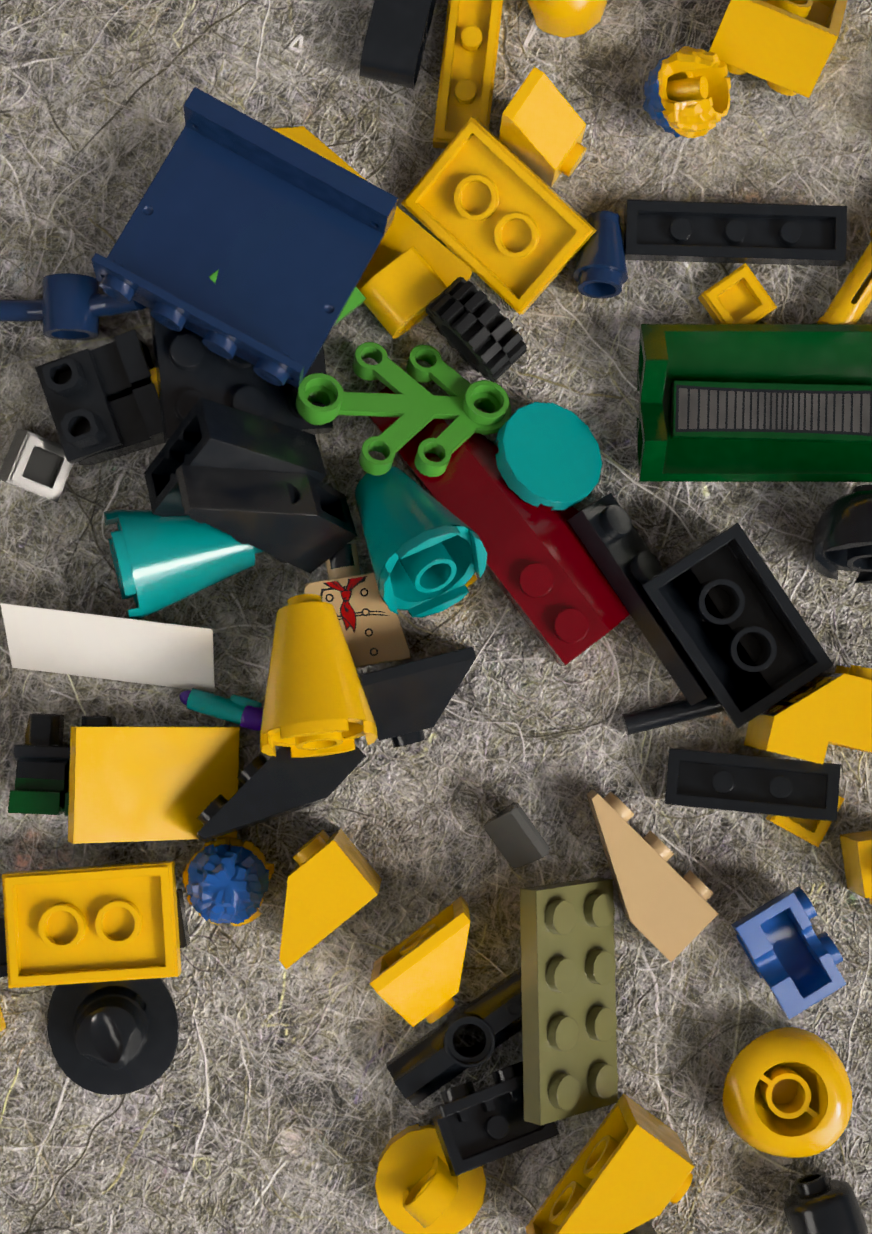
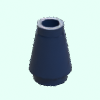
[573,211,628,298]

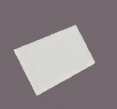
[0,603,215,692]

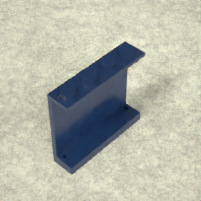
[91,87,398,389]

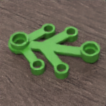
[296,342,511,477]

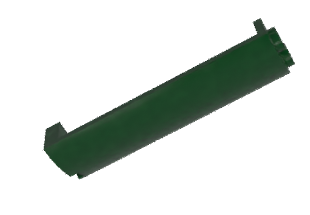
[636,324,872,482]

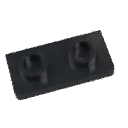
[428,1061,559,1176]

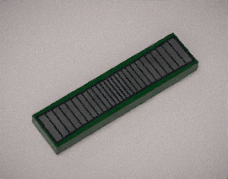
[670,381,872,444]

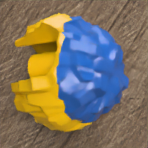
[643,46,731,138]
[183,837,274,926]

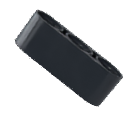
[360,0,437,89]

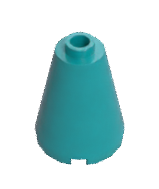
[355,466,487,617]
[104,509,263,620]

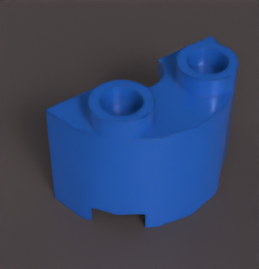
[731,886,847,1020]

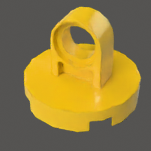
[375,1124,486,1234]

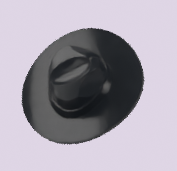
[47,978,179,1095]

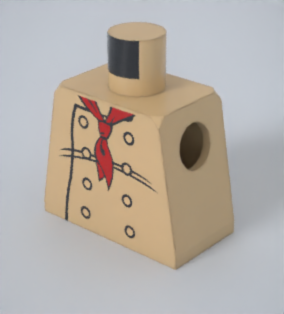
[304,543,411,667]

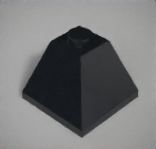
[360,647,476,748]

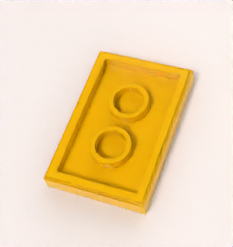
[401,116,597,315]
[68,726,240,844]
[2,861,181,988]

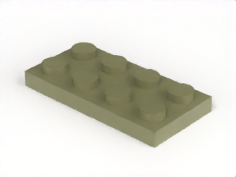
[520,877,618,1125]

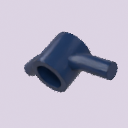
[0,273,146,341]

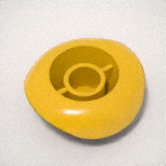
[722,1027,853,1158]

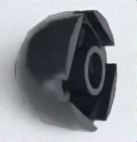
[812,484,872,584]

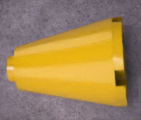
[259,594,378,758]

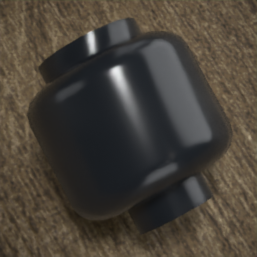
[783,1172,868,1234]

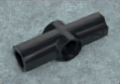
[386,967,522,1107]

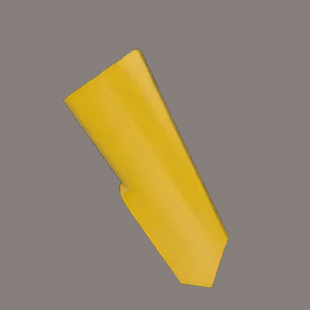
[271,126,473,339]

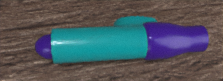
[179,688,263,731]

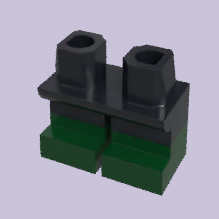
[8,713,117,816]

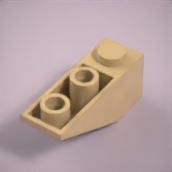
[587,789,719,962]

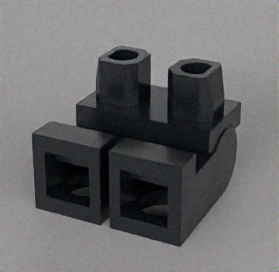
[35,329,164,466]

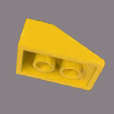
[526,1093,694,1234]

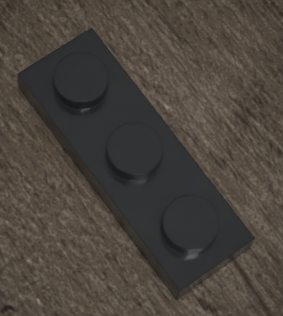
[665,748,841,822]

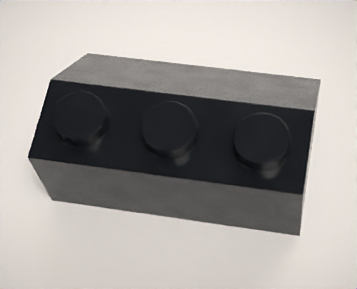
[642,523,834,728]

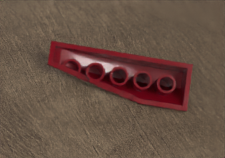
[368,387,630,666]

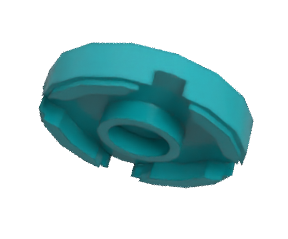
[495,402,602,510]

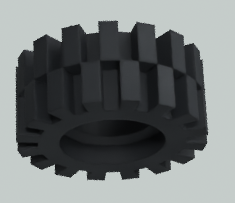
[425,277,527,382]

